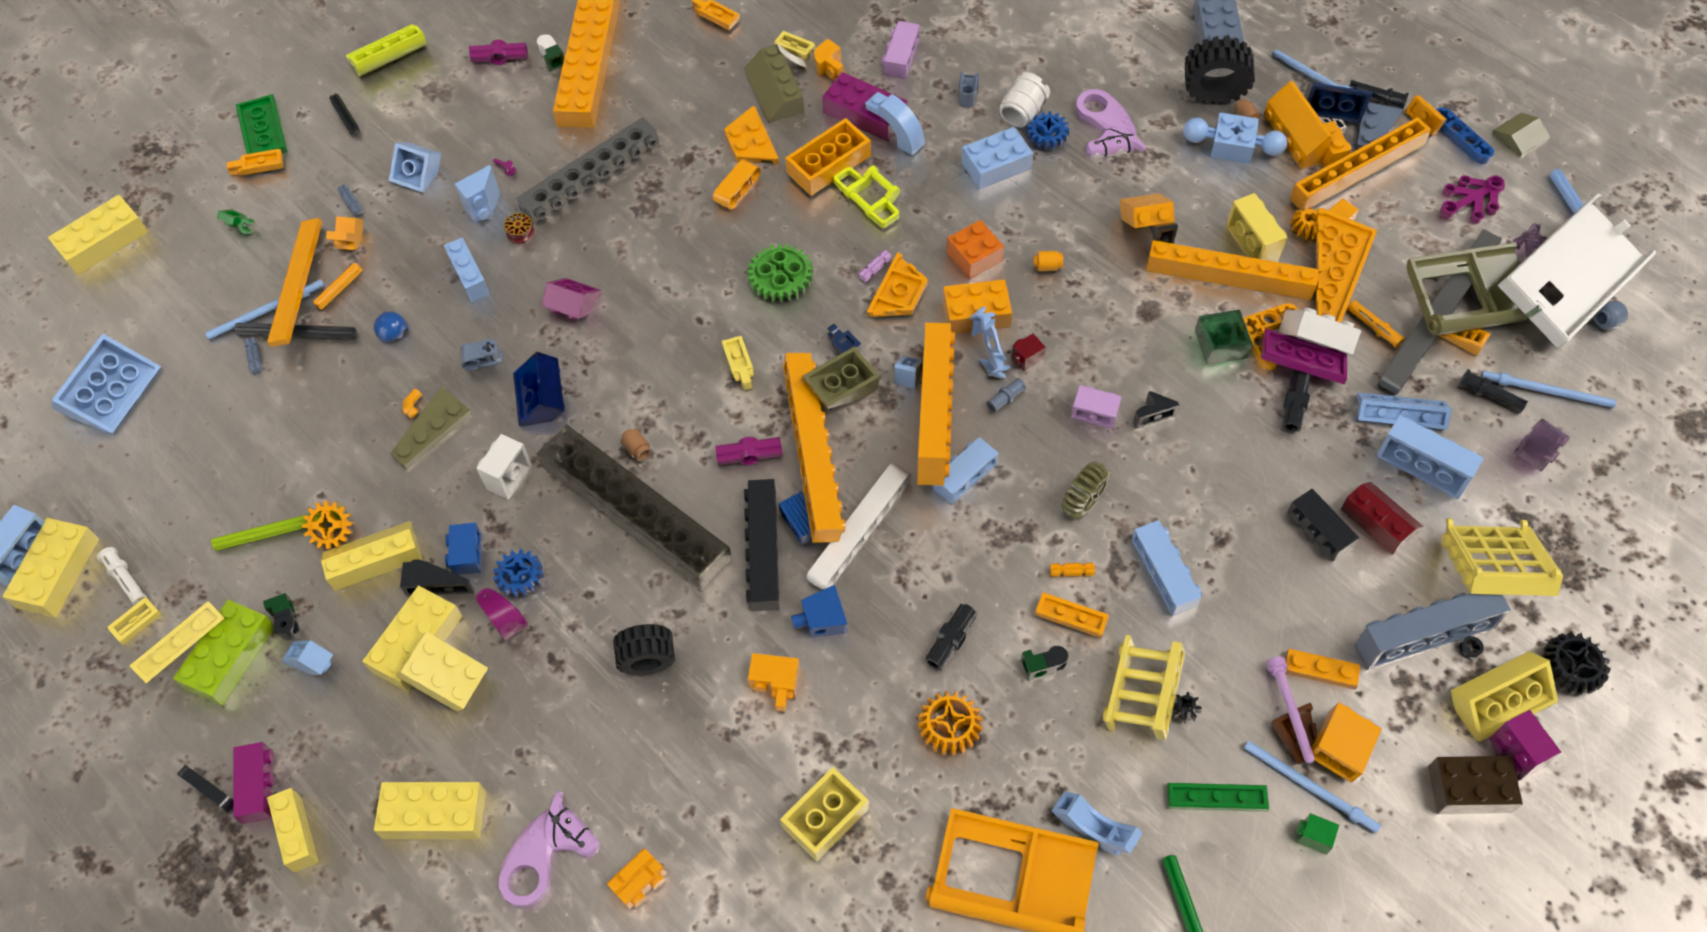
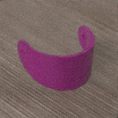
[476,588,528,641]

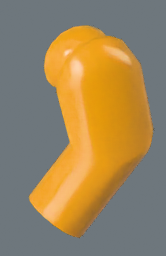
[402,388,422,418]

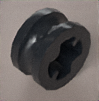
[1458,636,1484,660]

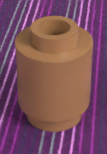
[1234,99,1261,124]
[621,429,651,461]

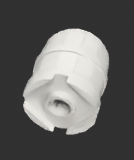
[999,72,1050,128]

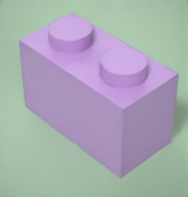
[1071,385,1122,429]

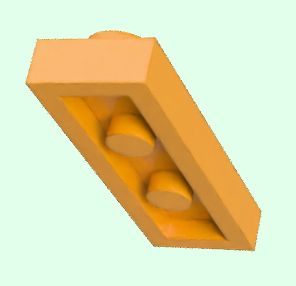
[1035,592,1109,638]
[1285,648,1360,690]

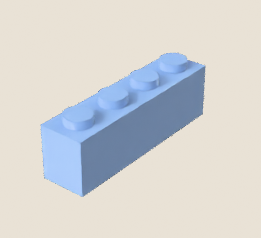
[1132,520,1202,616]

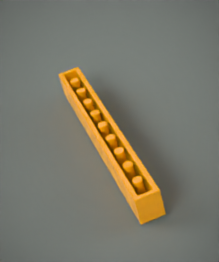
[783,353,845,543]

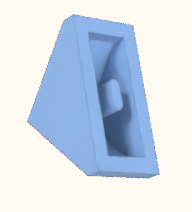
[895,356,923,388]

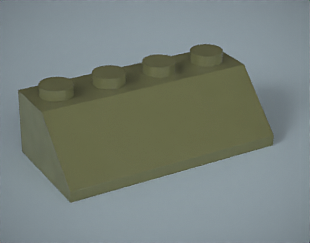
[744,44,804,123]

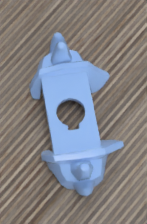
[970,307,1011,379]

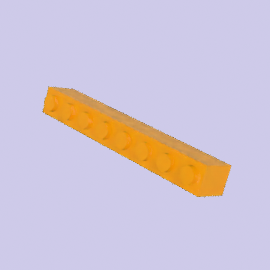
[1290,117,1431,210]
[1146,240,1319,300]

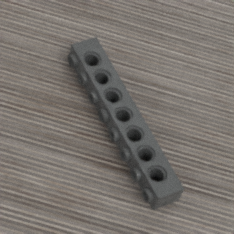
[516,117,659,224]

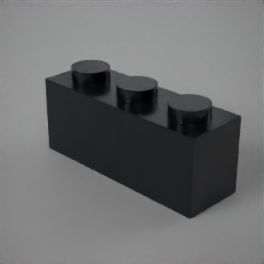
[1287,488,1360,562]

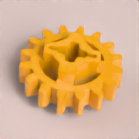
[302,500,354,549]

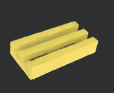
[774,31,815,60]
[107,597,162,645]

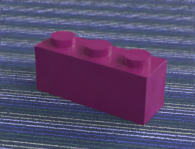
[233,742,275,824]

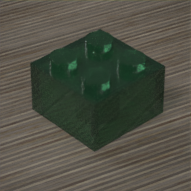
[1195,309,1252,365]

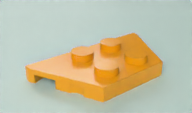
[724,106,779,164]
[866,252,928,317]

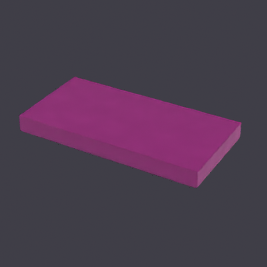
[1261,329,1347,384]

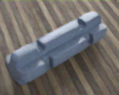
[338,184,363,216]
[244,337,262,375]

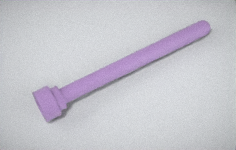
[1266,657,1315,763]

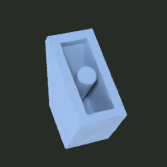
[280,640,333,675]

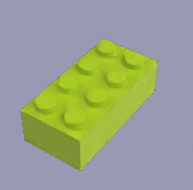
[173,599,274,706]

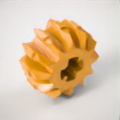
[1290,206,1317,241]

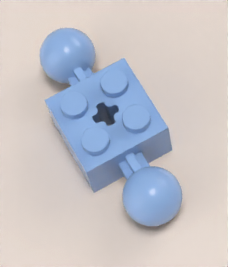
[1183,112,1287,164]

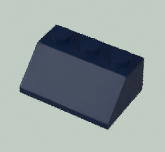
[1304,82,1372,123]

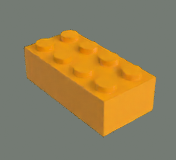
[785,118,871,196]

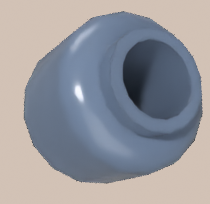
[1594,300,1628,330]

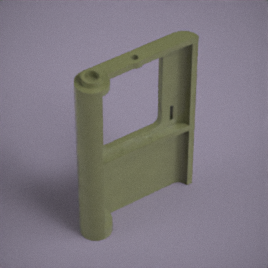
[1407,242,1541,336]

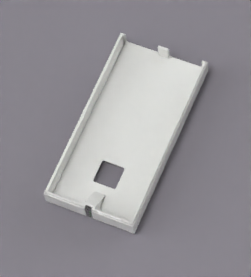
[1498,193,1656,348]

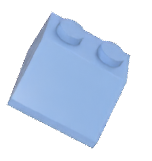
[389,142,442,192]
[455,165,500,224]

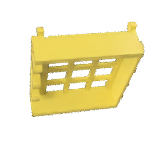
[1441,518,1563,596]

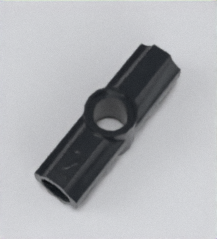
[1281,370,1312,433]
[925,604,978,671]

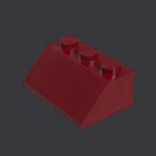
[1340,482,1424,555]

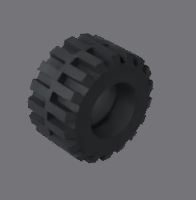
[613,624,675,675]

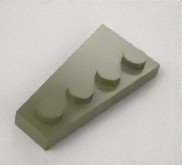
[390,386,472,470]

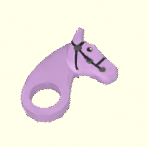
[1076,89,1146,158]
[499,791,600,908]

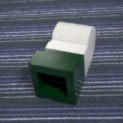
[537,35,564,72]

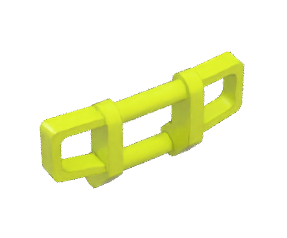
[834,165,901,228]

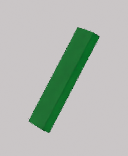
[1166,783,1269,812]

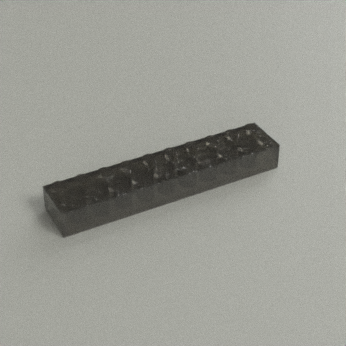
[536,424,732,591]

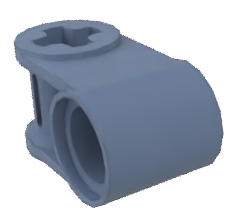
[959,72,979,108]
[460,339,503,371]

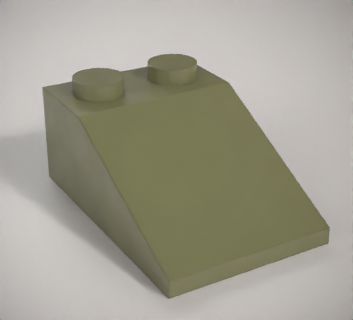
[802,346,880,409]

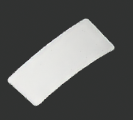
[777,42,806,67]

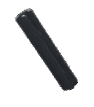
[329,93,360,136]

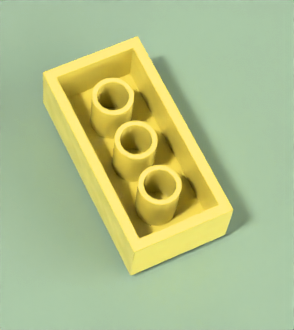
[48,195,148,275]
[2,518,99,618]
[362,585,463,692]
[374,782,486,839]

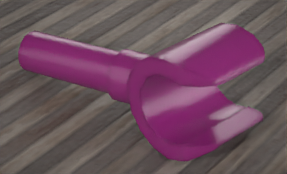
[493,158,516,176]

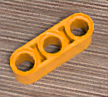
[712,159,761,210]

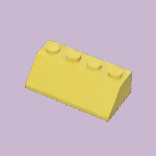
[321,521,422,591]
[1450,651,1558,742]

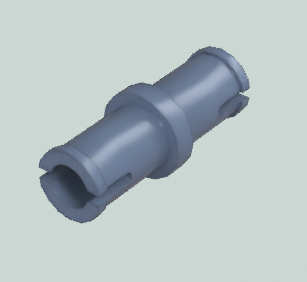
[986,378,1026,413]

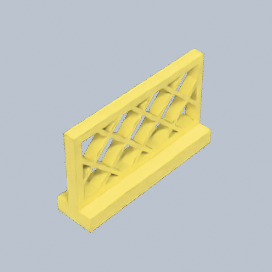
[129,601,224,683]

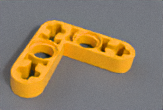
[1240,303,1298,370]

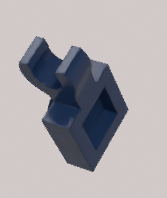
[827,324,861,354]

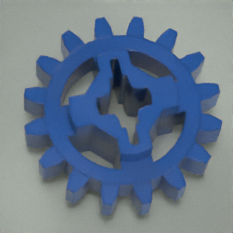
[1027,111,1070,149]
[493,549,544,598]

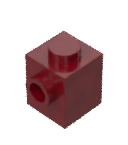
[1011,333,1046,371]

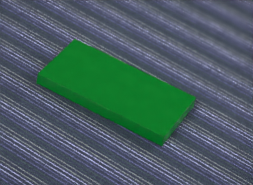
[235,94,288,154]

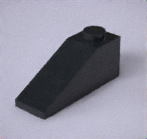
[400,559,475,596]

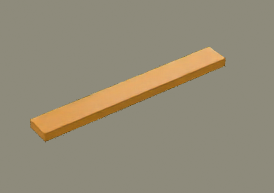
[267,218,322,347]

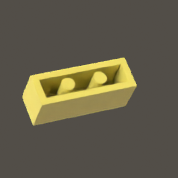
[267,788,319,873]

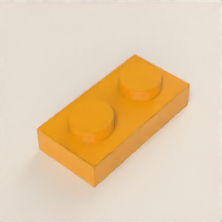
[1404,95,1446,136]

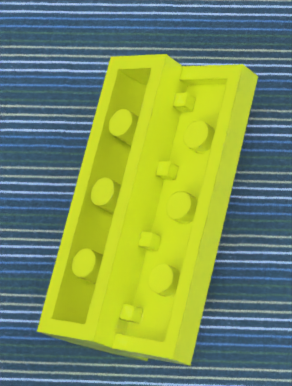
[346,24,427,77]

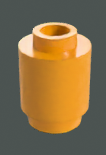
[1033,251,1063,271]

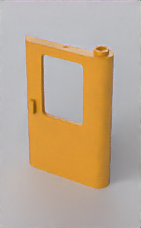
[925,808,1099,932]

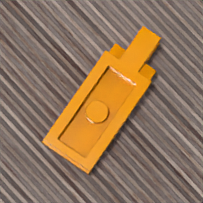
[691,0,740,30]
[226,149,284,176]

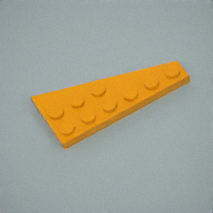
[1316,207,1377,323]

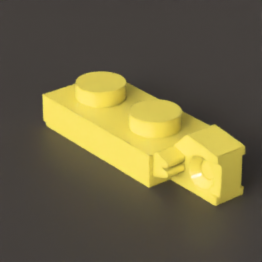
[721,336,754,391]

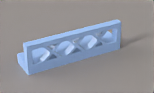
[1356,392,1452,430]

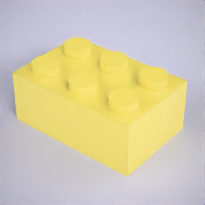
[1226,193,1287,262]
[396,631,488,712]
[780,767,869,862]

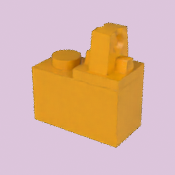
[748,653,800,712]

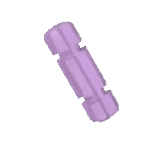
[859,250,891,282]

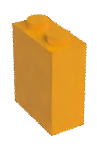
[1120,193,1175,228]
[1311,702,1382,783]

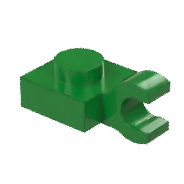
[217,209,255,234]

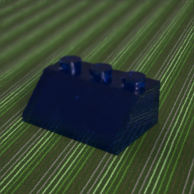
[513,351,565,427]

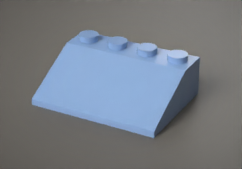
[51,334,161,434]

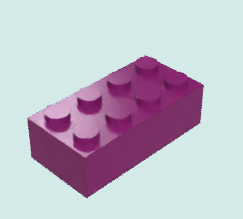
[822,72,908,141]

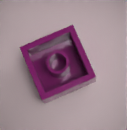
[1489,710,1562,781]

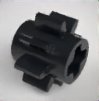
[1173,692,1202,724]

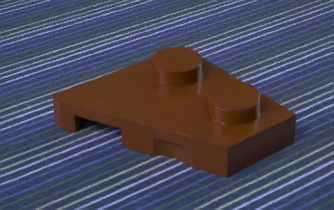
[1271,702,1317,765]

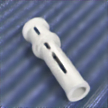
[97,547,147,606]

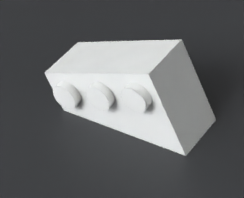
[1278,307,1361,355]

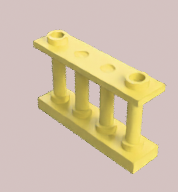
[1103,635,1185,740]

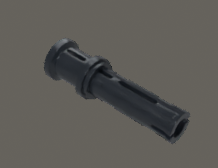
[1349,79,1409,109]
[1458,369,1528,413]

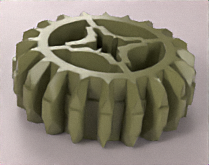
[1061,461,1111,519]

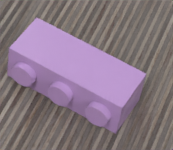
[882,21,920,78]

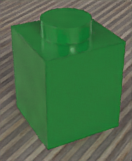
[1296,813,1339,855]

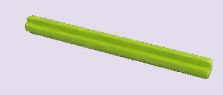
[211,505,346,551]

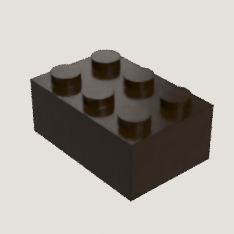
[1428,756,1523,814]

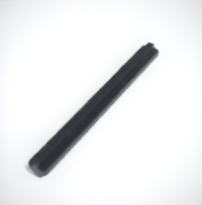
[234,323,357,339]

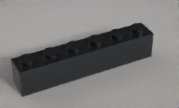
[744,479,780,612]

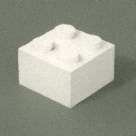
[476,434,532,500]

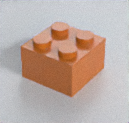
[946,219,1004,279]

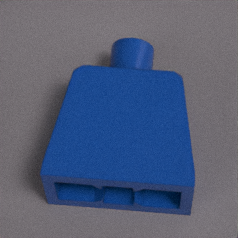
[791,585,848,638]

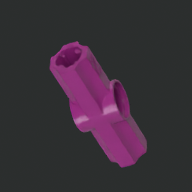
[469,39,528,65]
[715,437,783,465]

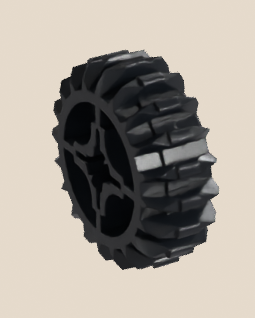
[1541,631,1611,696]

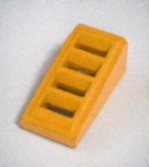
[1438,329,1491,356]

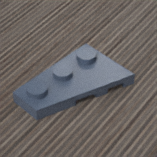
[1355,102,1403,150]

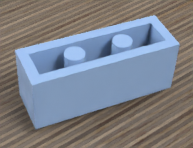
[444,237,490,303]
[933,437,999,504]

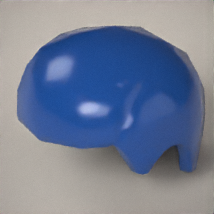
[374,311,408,342]

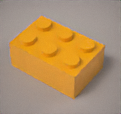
[943,279,1012,334]

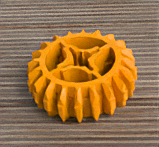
[918,690,983,756]

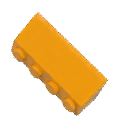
[1264,81,1332,169]

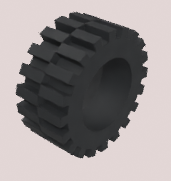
[1184,36,1255,105]

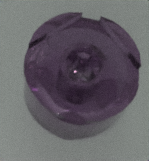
[1514,418,1570,471]

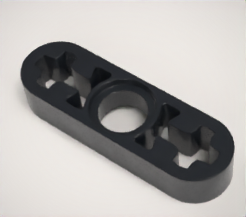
[177,764,233,813]

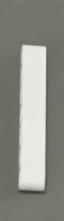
[806,463,912,590]

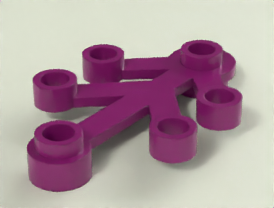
[1440,175,1505,224]

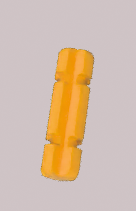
[1050,562,1095,577]

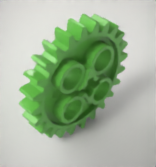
[747,243,814,302]

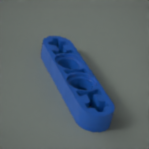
[1436,107,1494,164]

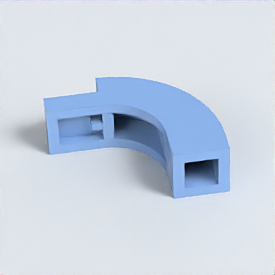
[865,92,925,156]
[1052,791,1143,856]

